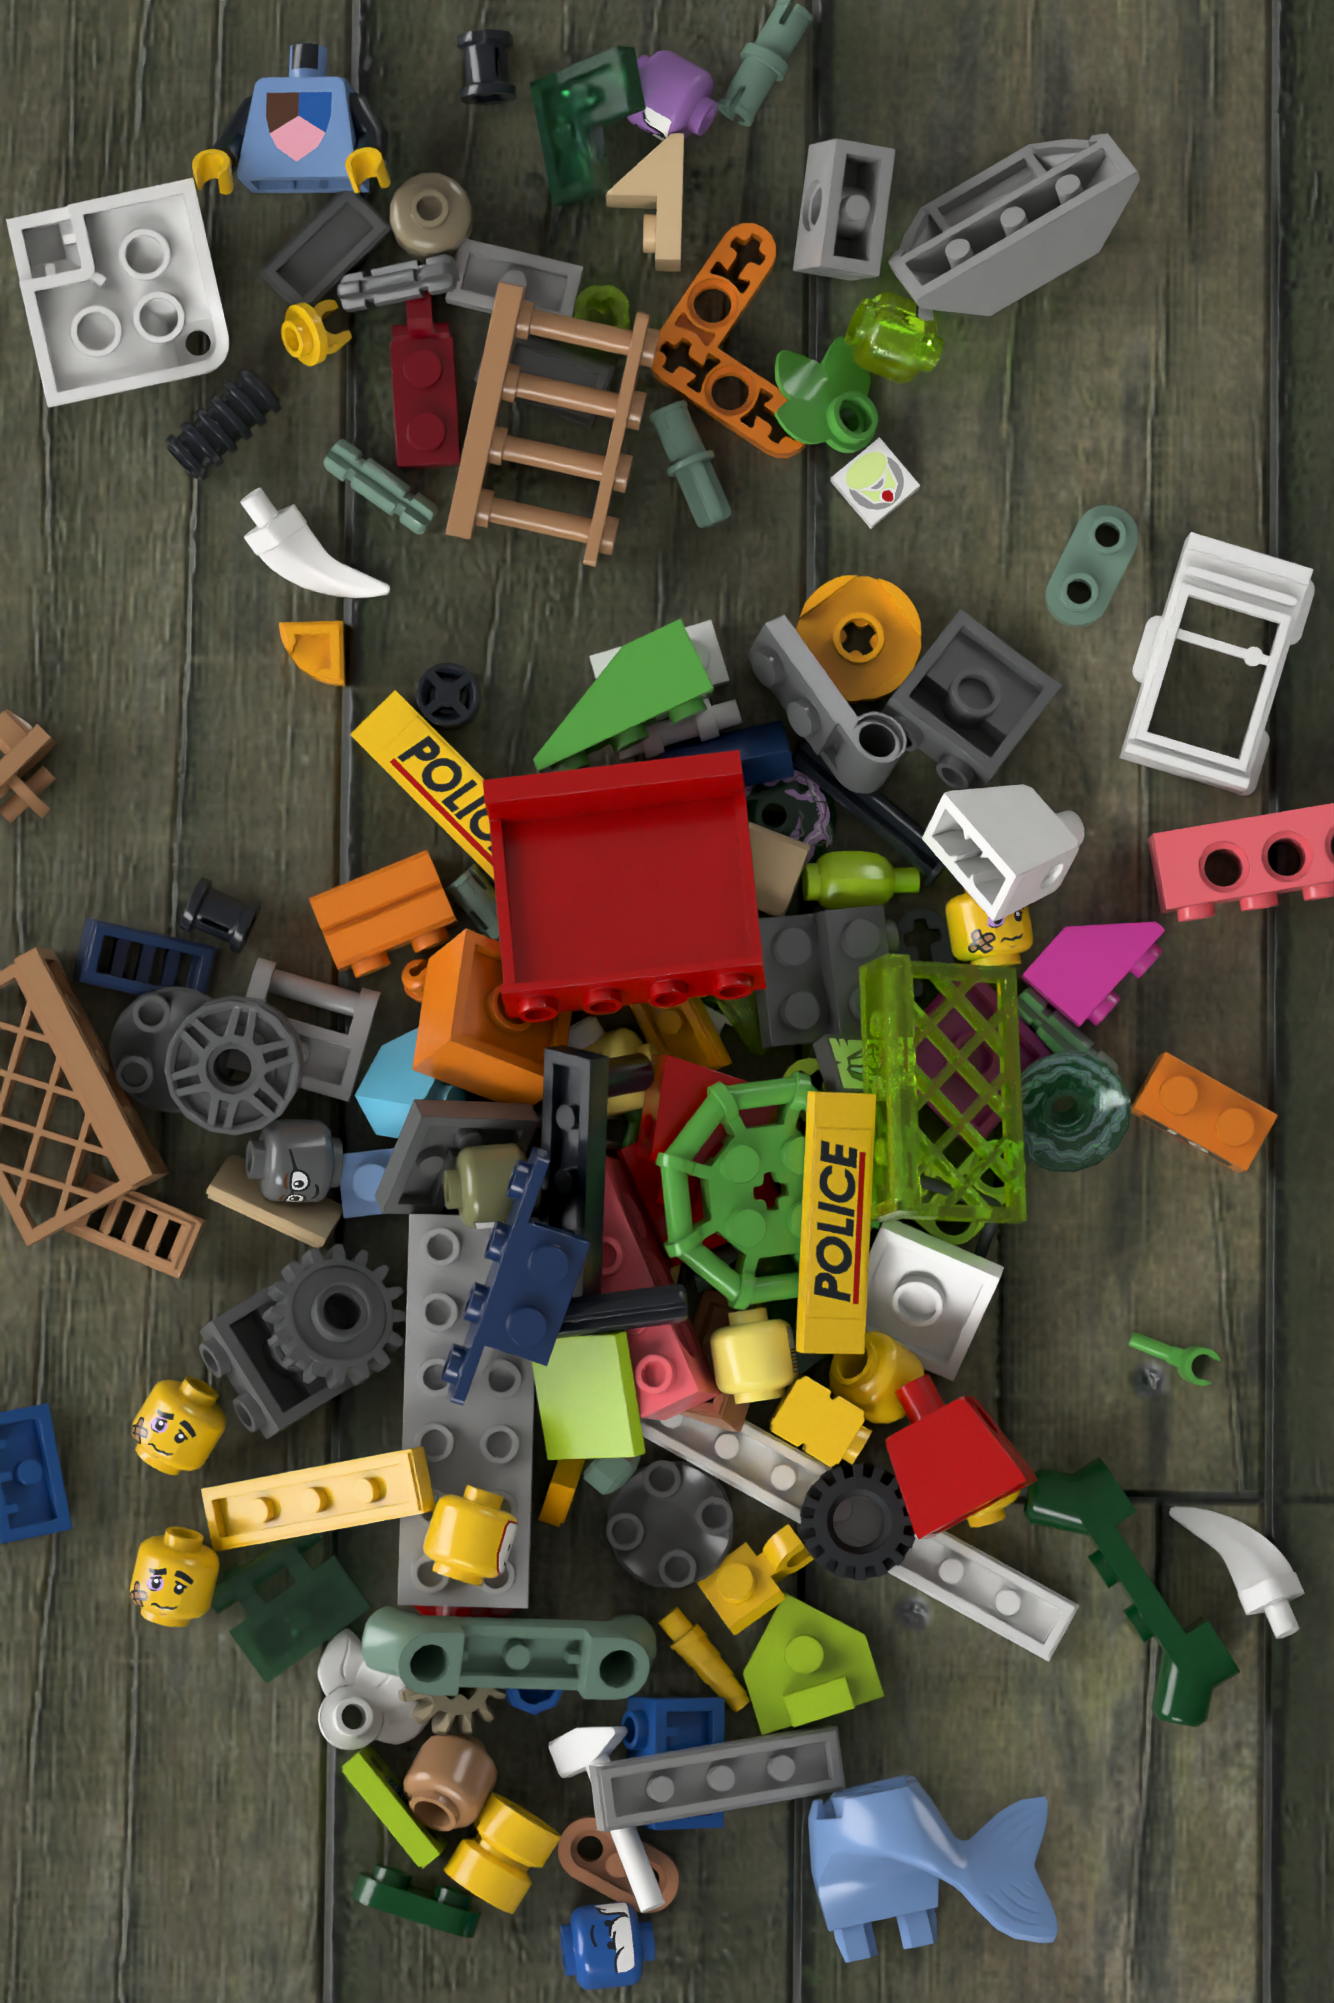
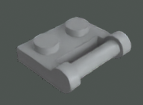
[226,957,382,1103]

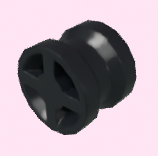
[416,662,481,731]

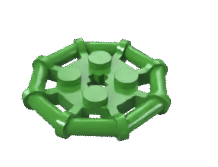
[655,1071,882,1311]

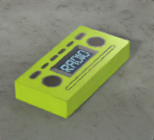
[342,1744,449,1868]

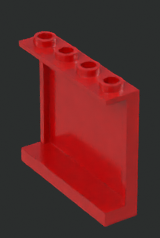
[483,750,767,1022]

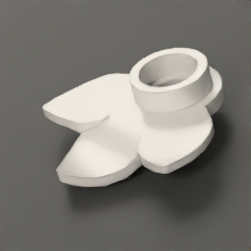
[317,1629,431,1750]

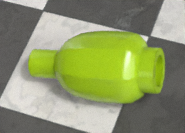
[801,851,920,910]

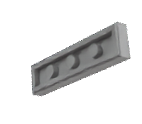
[589,1724,846,1832]

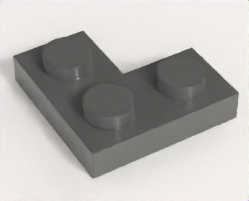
[375,1099,539,1215]

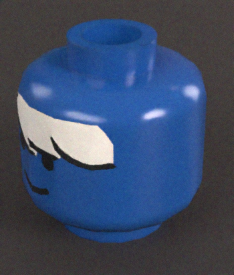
[560,1902,655,1990]

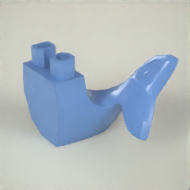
[808,1775,1058,1963]

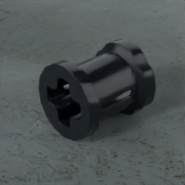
[457,29,517,105]
[180,877,261,954]

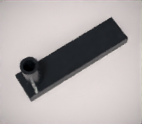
[539,1045,654,1298]

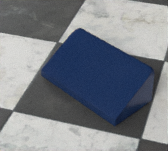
[659,720,795,787]

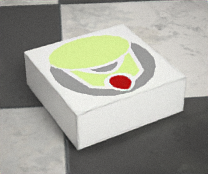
[830,437,920,529]

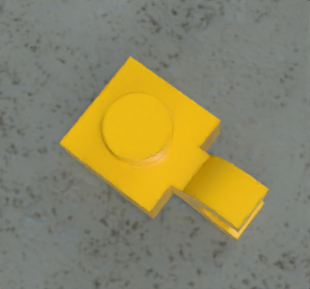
[696,1524,814,1636]

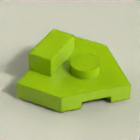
[743,1592,885,1735]

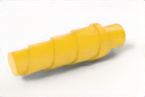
[658,1607,751,1713]

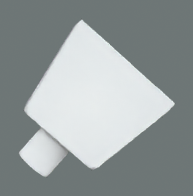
[922,784,1084,921]

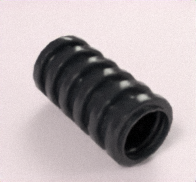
[165,367,282,481]

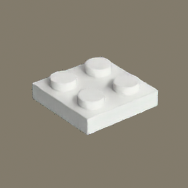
[865,1216,1004,1381]

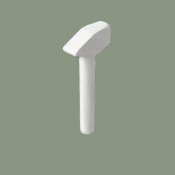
[548,1726,665,1913]

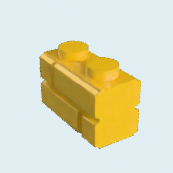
[769,1374,872,1467]

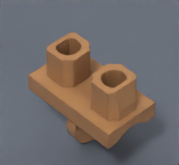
[0,709,58,823]

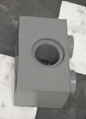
[793,138,896,281]

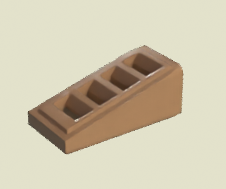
[64,1172,208,1279]

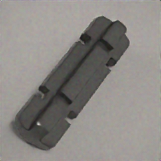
[337,254,460,312]

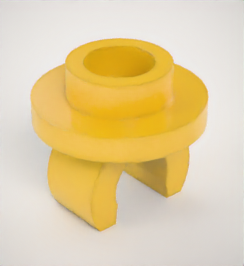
[281,300,352,366]

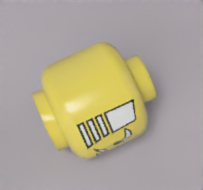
[710,1307,799,1404]

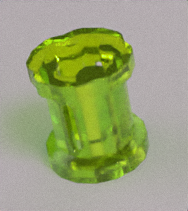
[574,285,631,352]

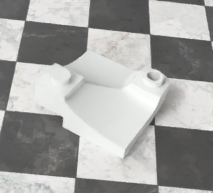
[6,178,230,408]

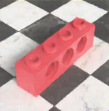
[1148,803,1334,922]
[601,1156,721,1420]

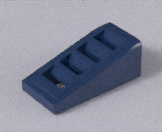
[73,918,217,995]

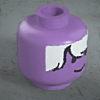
[620,50,718,141]

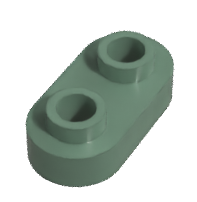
[1045,505,1138,628]

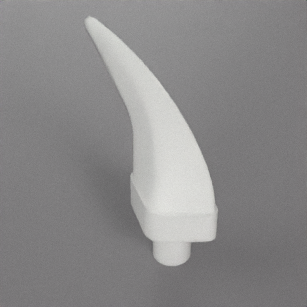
[240,487,390,598]
[1169,1506,1305,1639]

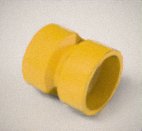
[443,1792,561,1914]

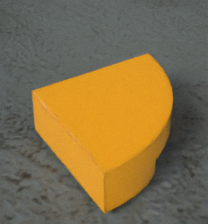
[279,621,345,686]
[538,1459,586,1527]

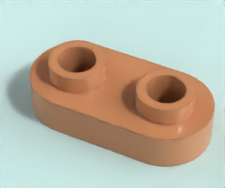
[558,1815,679,1913]

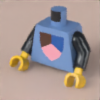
[192,43,391,195]

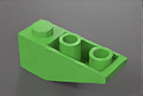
[533,619,714,773]

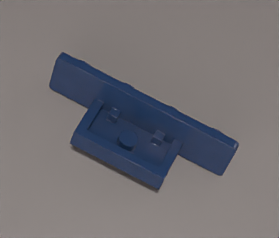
[441,1147,591,1406]

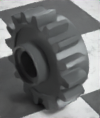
[263,1244,406,1389]

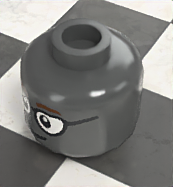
[246,1119,343,1203]

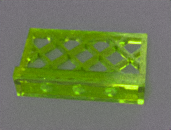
[859,954,1027,1224]

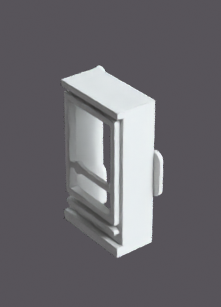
[1119,532,1315,796]

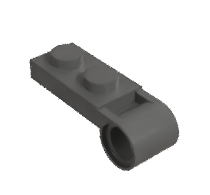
[747,614,907,794]

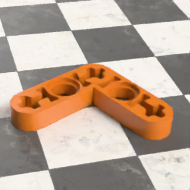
[650,223,807,458]

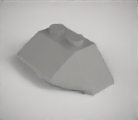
[888,133,1141,316]

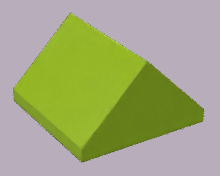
[531,1330,646,1460]

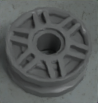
[164,995,305,1135]

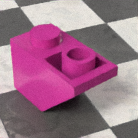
[1018,922,1165,1028]

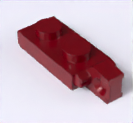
[390,290,461,470]

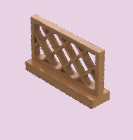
[0,947,169,1246]

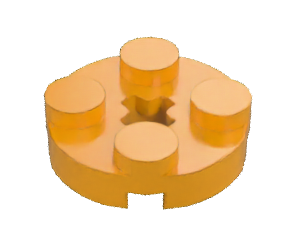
[796,575,921,704]

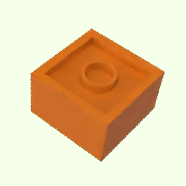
[412,929,572,1106]

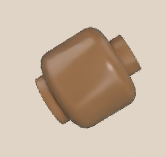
[403,1733,498,1831]

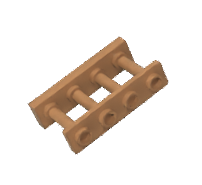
[445,281,660,567]

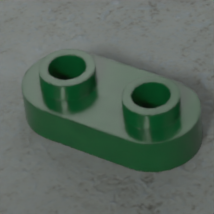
[351,1863,482,1938]

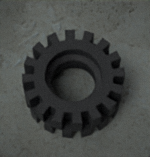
[800,1463,916,1580]

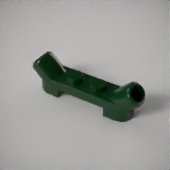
[1024,1456,1240,1727]

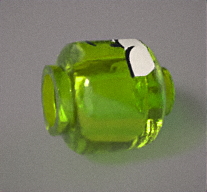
[845,291,944,385]

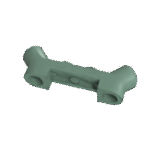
[362,1606,657,1700]

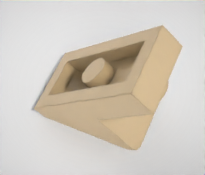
[606,133,684,272]

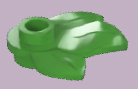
[775,337,878,453]

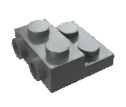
[881,609,1062,790]
[755,905,907,1049]
[199,1277,376,1440]

